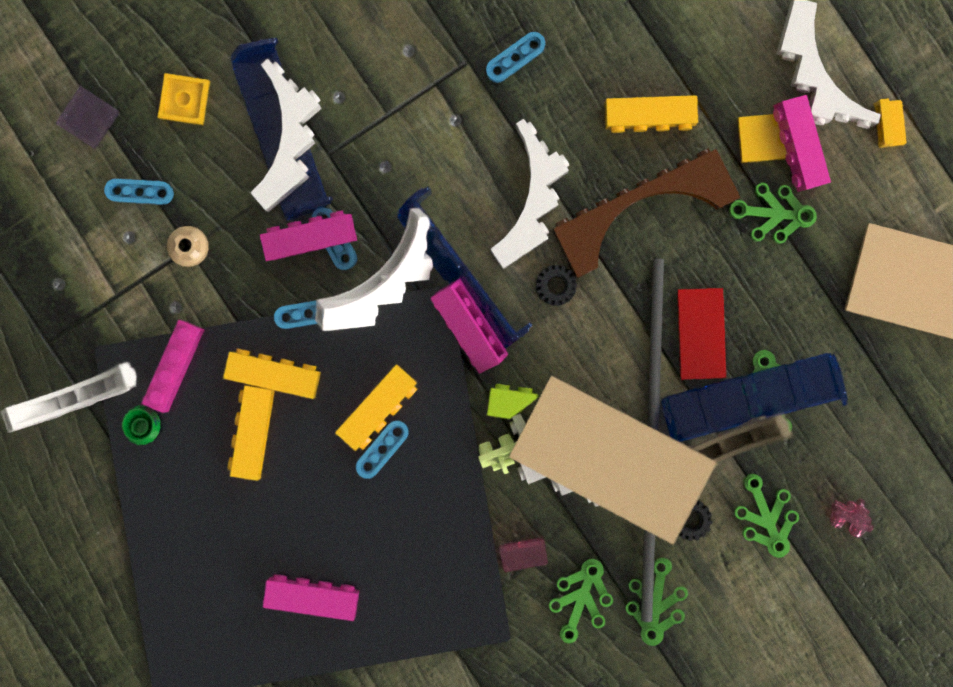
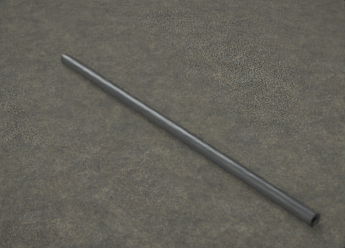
[641,259,664,622]

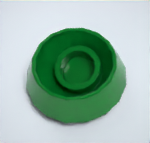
[122,406,160,445]

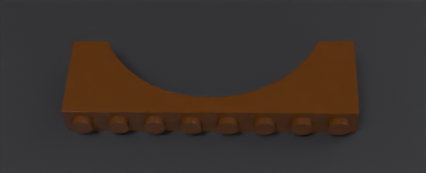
[553,148,741,279]

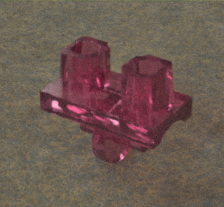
[830,498,874,539]

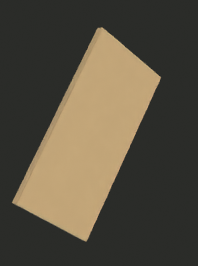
[844,223,953,339]
[509,376,717,544]

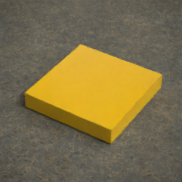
[158,73,210,125]
[737,114,787,163]

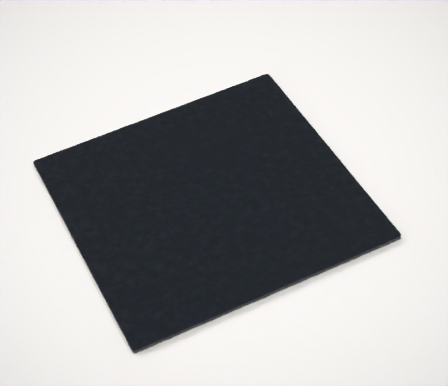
[95,286,511,687]

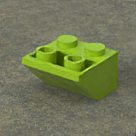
[487,384,537,419]

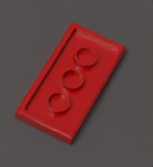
[677,288,726,380]

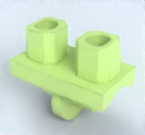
[478,434,517,474]

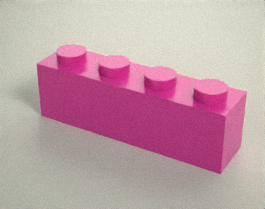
[773,95,831,192]
[260,211,357,261]
[431,279,508,374]
[142,320,205,413]
[263,574,359,621]

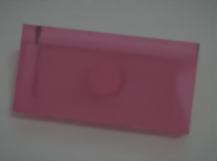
[499,537,548,572]

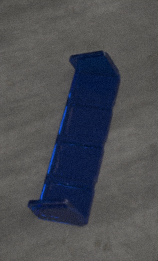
[231,38,333,220]
[397,186,533,349]
[661,353,848,442]

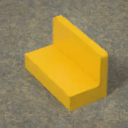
[874,98,907,148]

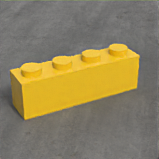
[604,96,698,133]
[223,349,321,399]
[335,365,417,451]
[228,385,275,481]

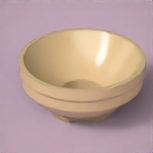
[167,226,209,267]

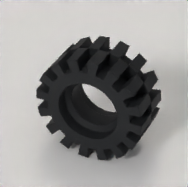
[536,265,577,306]
[678,500,713,541]

